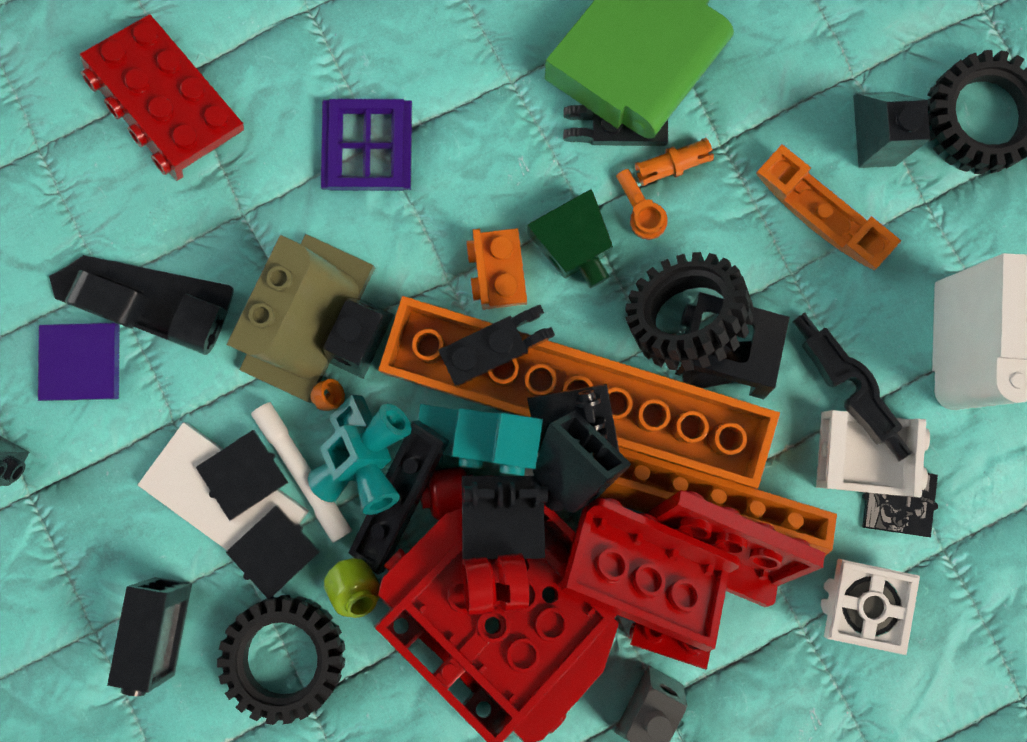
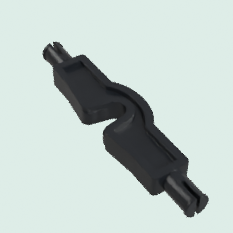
[792,312,913,462]

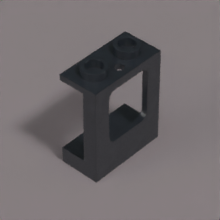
[675,292,790,400]

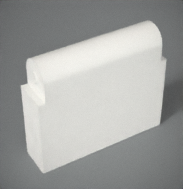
[932,253,1027,410]

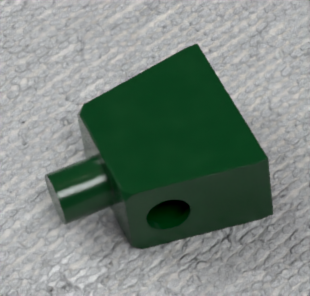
[527,189,613,288]

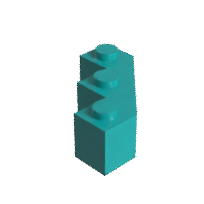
[418,404,543,476]

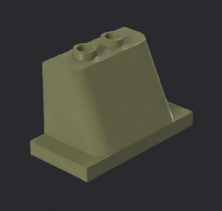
[226,234,375,403]

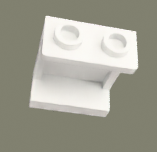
[816,410,930,497]

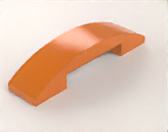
[756,144,902,271]

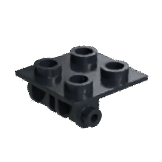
[527,384,620,454]
[462,476,548,560]

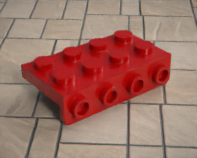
[80,14,244,181]
[645,490,825,607]
[560,498,740,652]

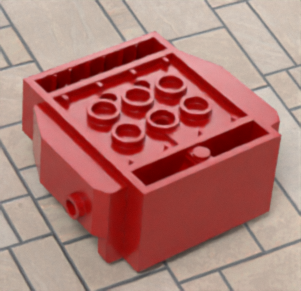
[374,504,619,742]

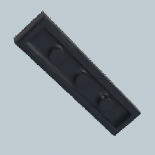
[348,420,449,575]

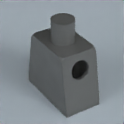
[614,665,687,742]

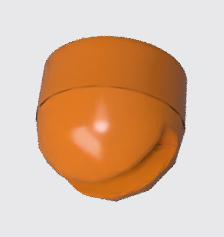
[310,379,345,411]

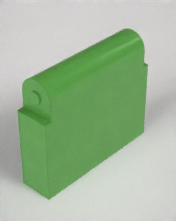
[545,0,734,139]

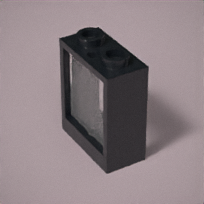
[107,577,192,696]

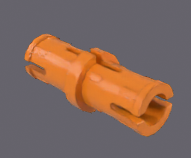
[635,138,714,186]

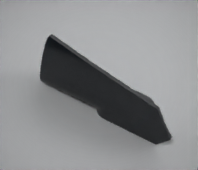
[49,255,234,355]

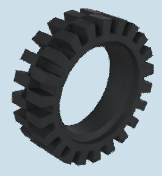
[927,50,1027,174]
[625,252,754,371]
[217,595,346,725]

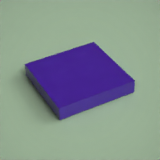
[38,323,120,401]

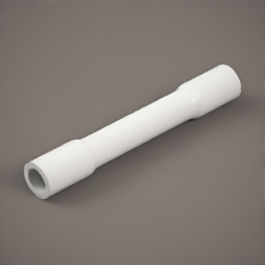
[251,402,353,543]

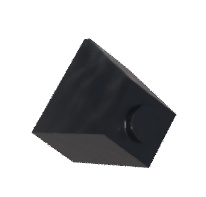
[853,92,930,168]

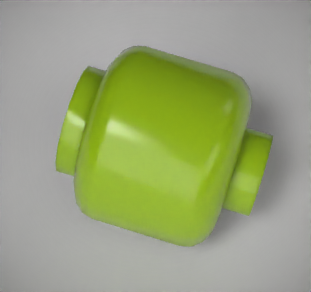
[324,558,380,618]

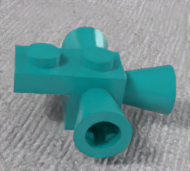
[308,395,412,515]

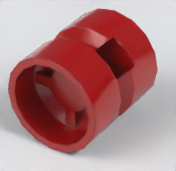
[462,553,529,616]

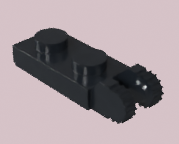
[563,105,668,146]
[438,305,555,387]

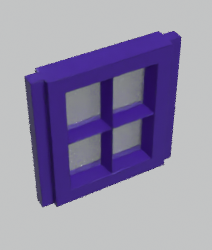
[321,99,413,191]

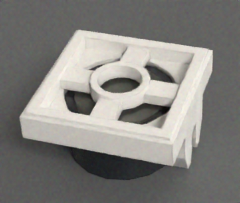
[820,559,920,655]

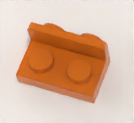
[466,228,527,310]

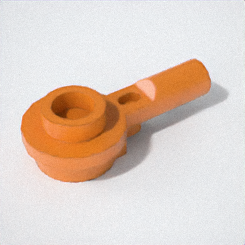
[616,169,668,240]

